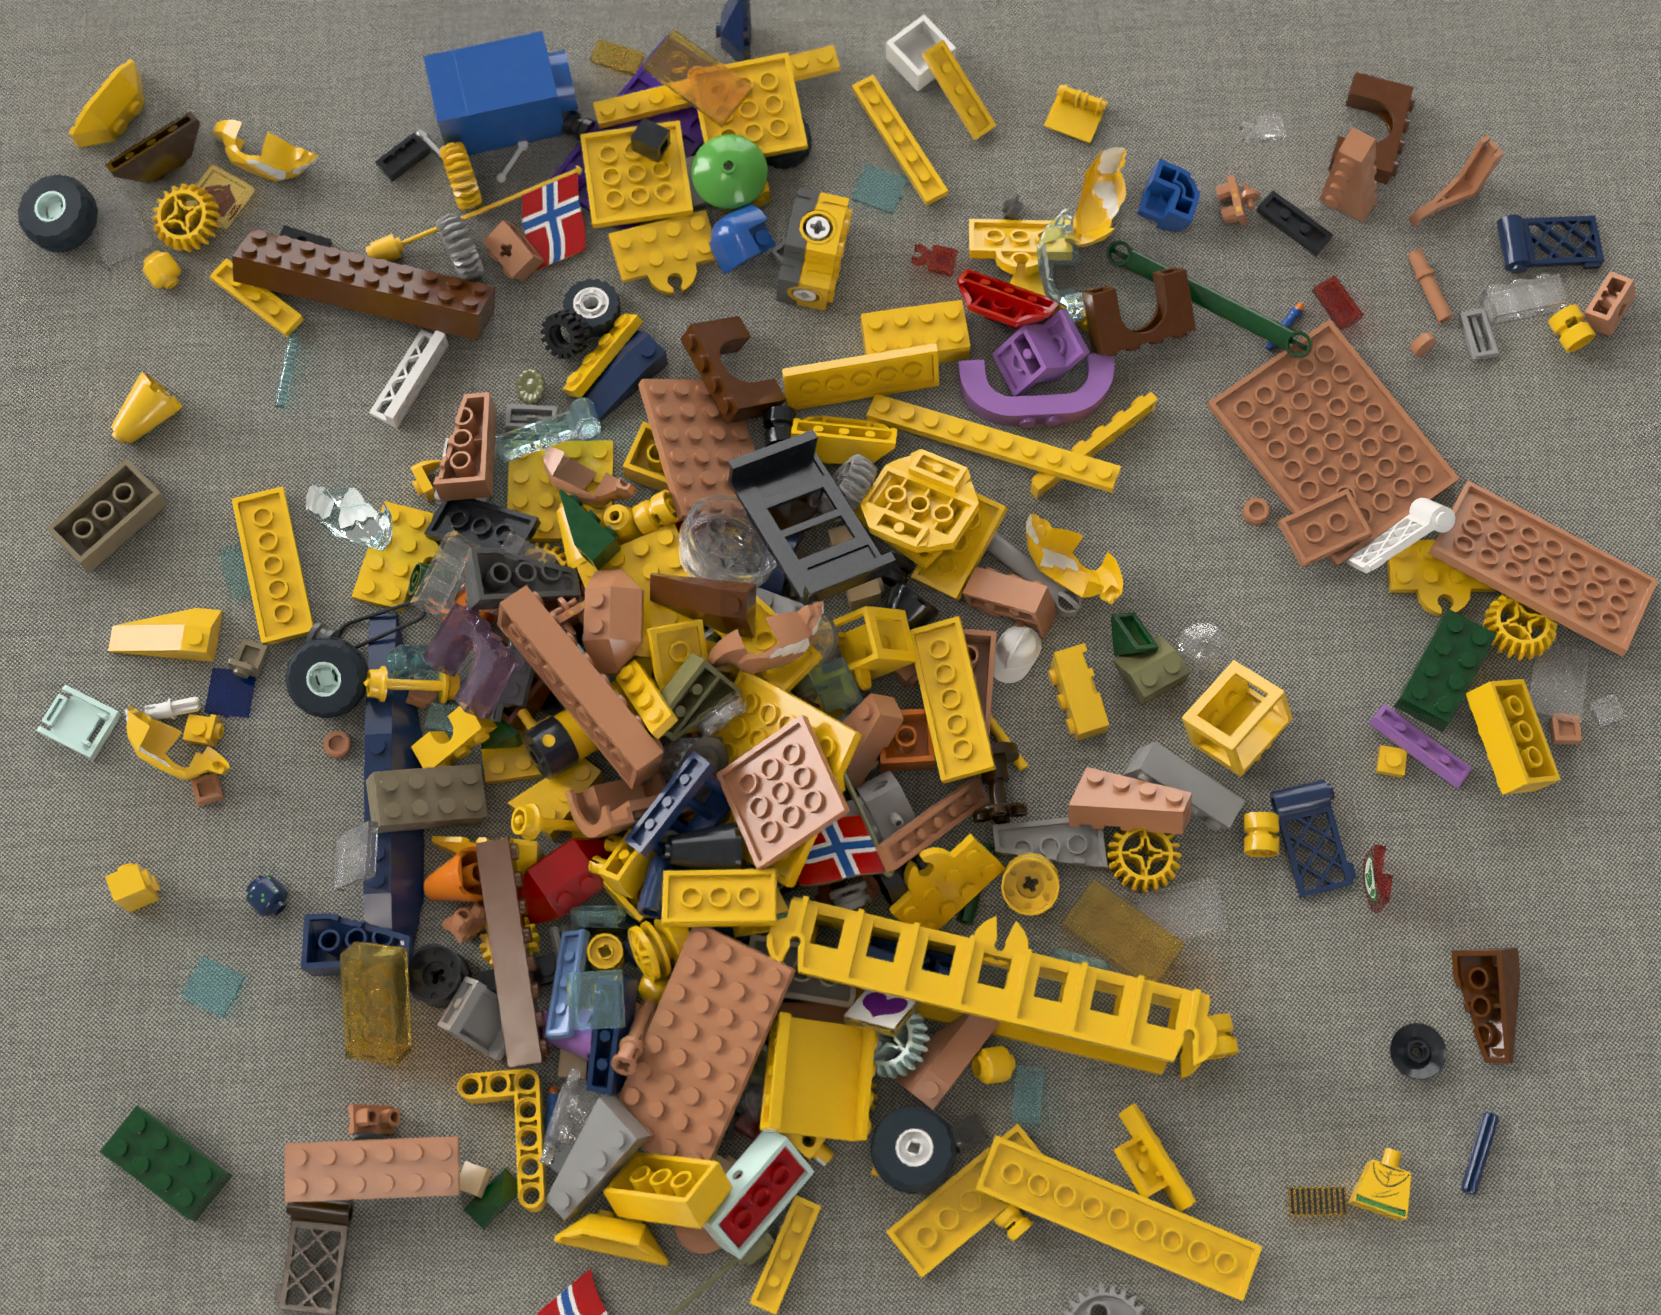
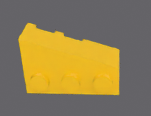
[1048,643,1109,741]
[508,758,604,842]

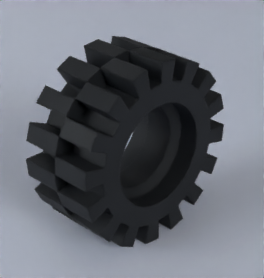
[540,309,590,359]

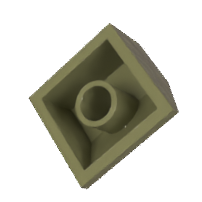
[1113,636,1190,706]

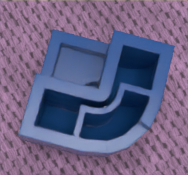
[1136,159,1200,232]
[709,205,776,274]

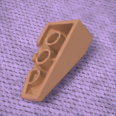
[895,1013,1001,1110]

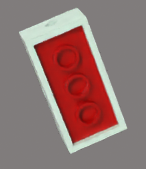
[702,1130,814,1260]

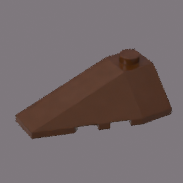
[650,573,757,638]
[1451,948,1520,1063]

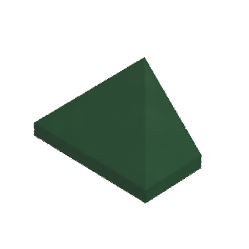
[1111,612,1159,655]
[481,701,523,749]
[464,1168,518,1230]

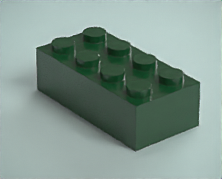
[1394,609,1497,732]
[100,1105,232,1222]

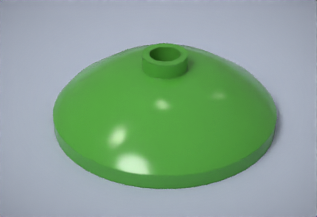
[692,134,768,210]

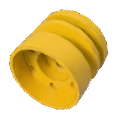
[1001,852,1060,916]
[628,919,690,983]

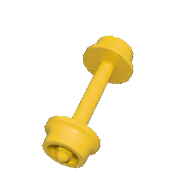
[363,666,462,704]
[511,803,599,840]

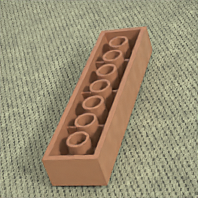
[497,585,664,790]

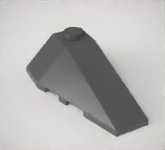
[465,547,581,610]

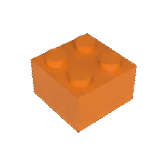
[879,709,935,772]

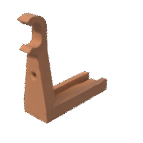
[1409,135,1504,228]

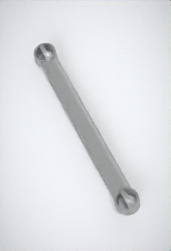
[986,532,1082,617]

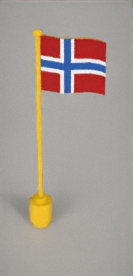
[365,166,586,272]

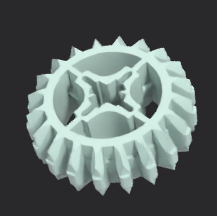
[862,1007,930,1079]

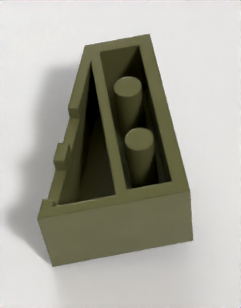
[641,653,743,741]

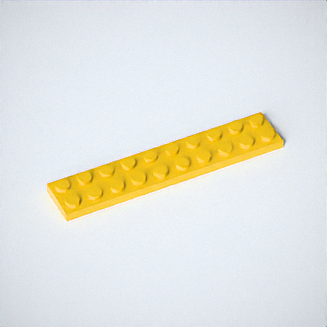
[974,1135,1262,1301]

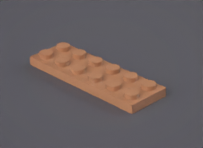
[285,1136,460,1202]

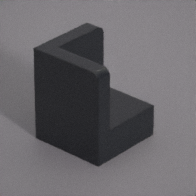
[631,118,671,163]

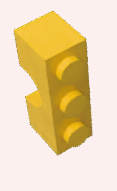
[411,700,497,768]

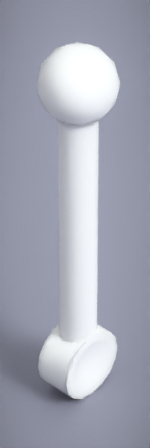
[416,130,441,157]
[496,141,528,183]

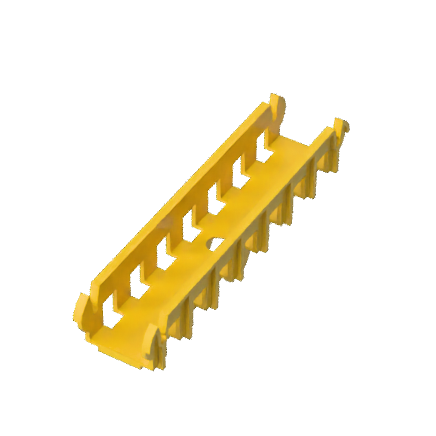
[767,896,1218,1080]

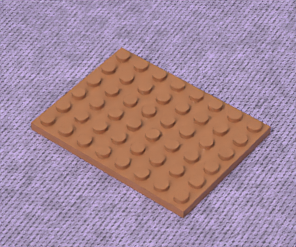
[1207,319,1460,568]

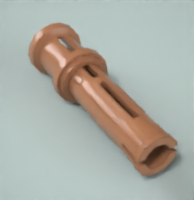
[611,999,658,1075]

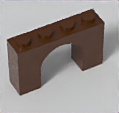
[1328,72,1416,185]
[1082,266,1196,356]
[680,316,787,424]

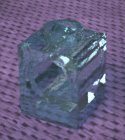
[386,644,433,680]

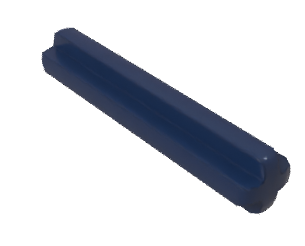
[1461,1112,1499,1195]

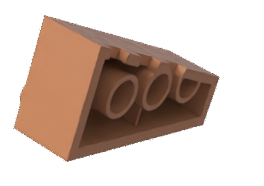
[1319,127,1377,223]
[433,392,497,501]
[1069,767,1192,834]

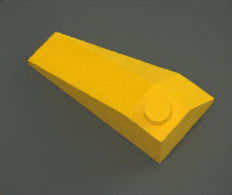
[108,608,223,662]
[432,836,544,877]

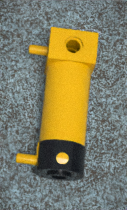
[517,655,656,780]

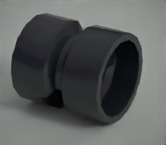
[763,406,796,447]

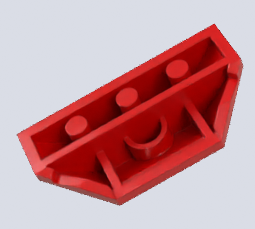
[957,269,1061,329]
[520,837,612,924]

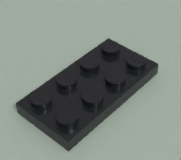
[424,499,541,556]

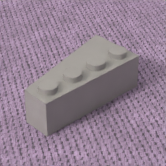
[1122,742,1245,831]
[545,1095,651,1220]

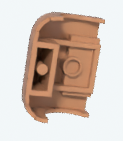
[565,772,696,838]

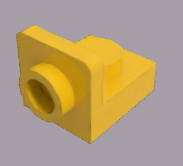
[182,714,224,747]

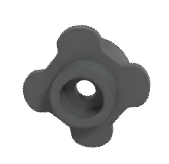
[1001,194,1023,220]

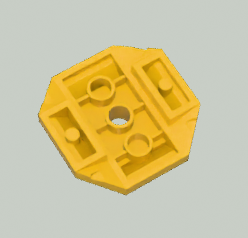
[860,449,979,554]

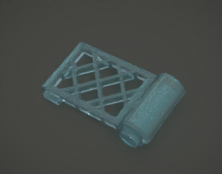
[496,398,601,463]

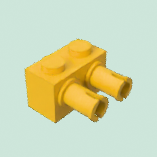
[588,829,658,899]

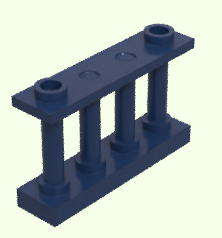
[624,750,731,857]

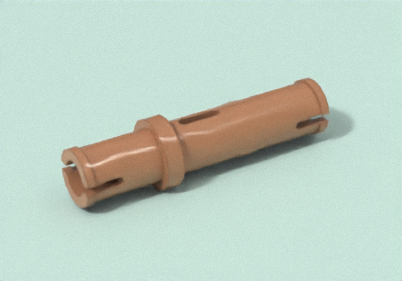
[1407,249,1453,323]

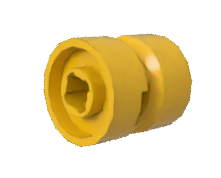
[1548,304,1596,353]
[632,490,679,535]
[1244,812,1279,857]
[587,933,626,976]
[1206,1013,1240,1060]

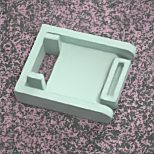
[36,685,122,761]

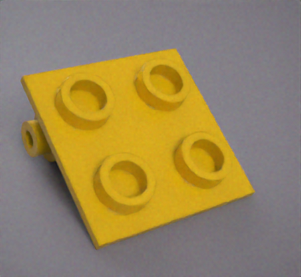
[1044,84,1108,144]

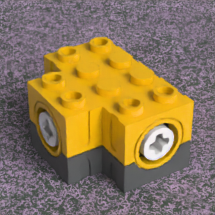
[776,188,853,311]

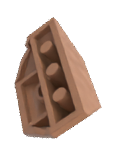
[583,569,644,675]

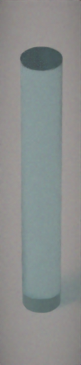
[275,334,299,409]

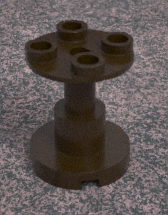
[973,742,1028,824]

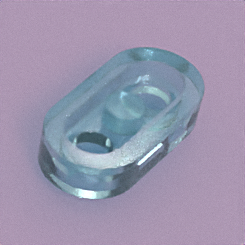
[570,906,626,927]

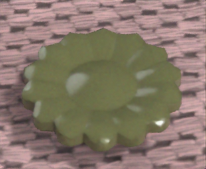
[516,368,546,404]

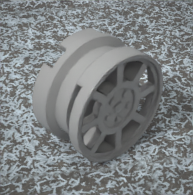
[829,880,872,910]

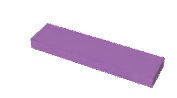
[1369,704,1473,789]

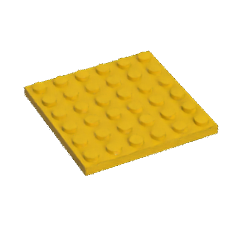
[682,670,862,888]

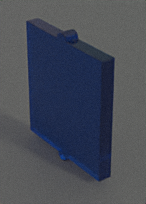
[204,668,256,718]

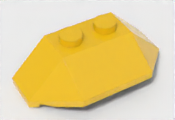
[68,59,145,147]
[791,415,898,464]
[554,1209,669,1267]

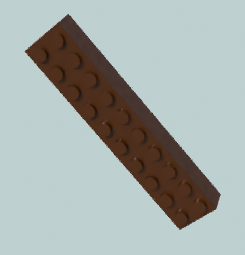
[232,229,495,340]

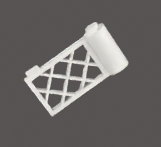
[1346,498,1456,574]

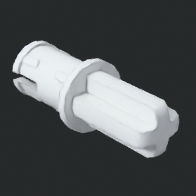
[144,697,201,721]

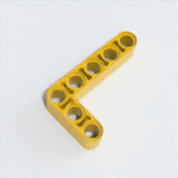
[457,1069,547,1213]

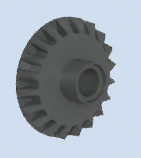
[671,735,729,804]

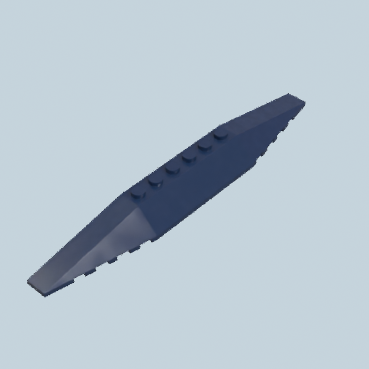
[363,613,424,1038]

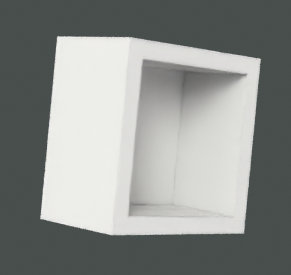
[886,15,956,92]

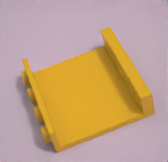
[760,1012,878,1142]

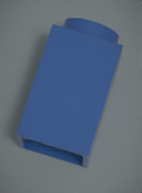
[423,31,578,156]

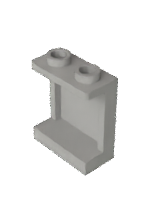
[437,976,506,1062]

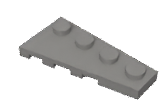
[992,817,1108,870]

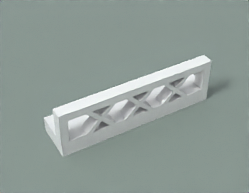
[369,329,449,429]

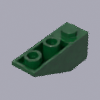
[559,489,621,571]

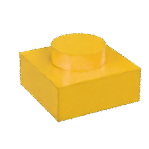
[1376,745,1407,778]

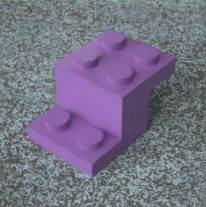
[992,309,1090,396]

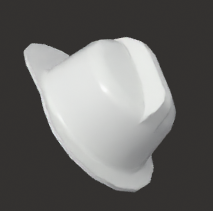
[994,626,1042,683]

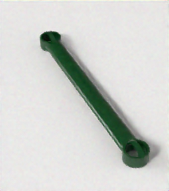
[1106,240,1313,358]

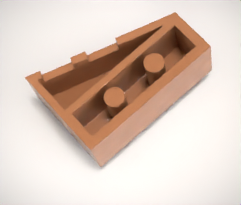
[963,566,1057,639]
[841,693,904,789]

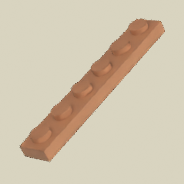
[876,777,990,872]

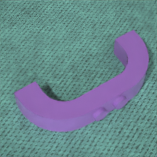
[957,354,1114,428]

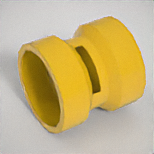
[994,1205,1034,1242]

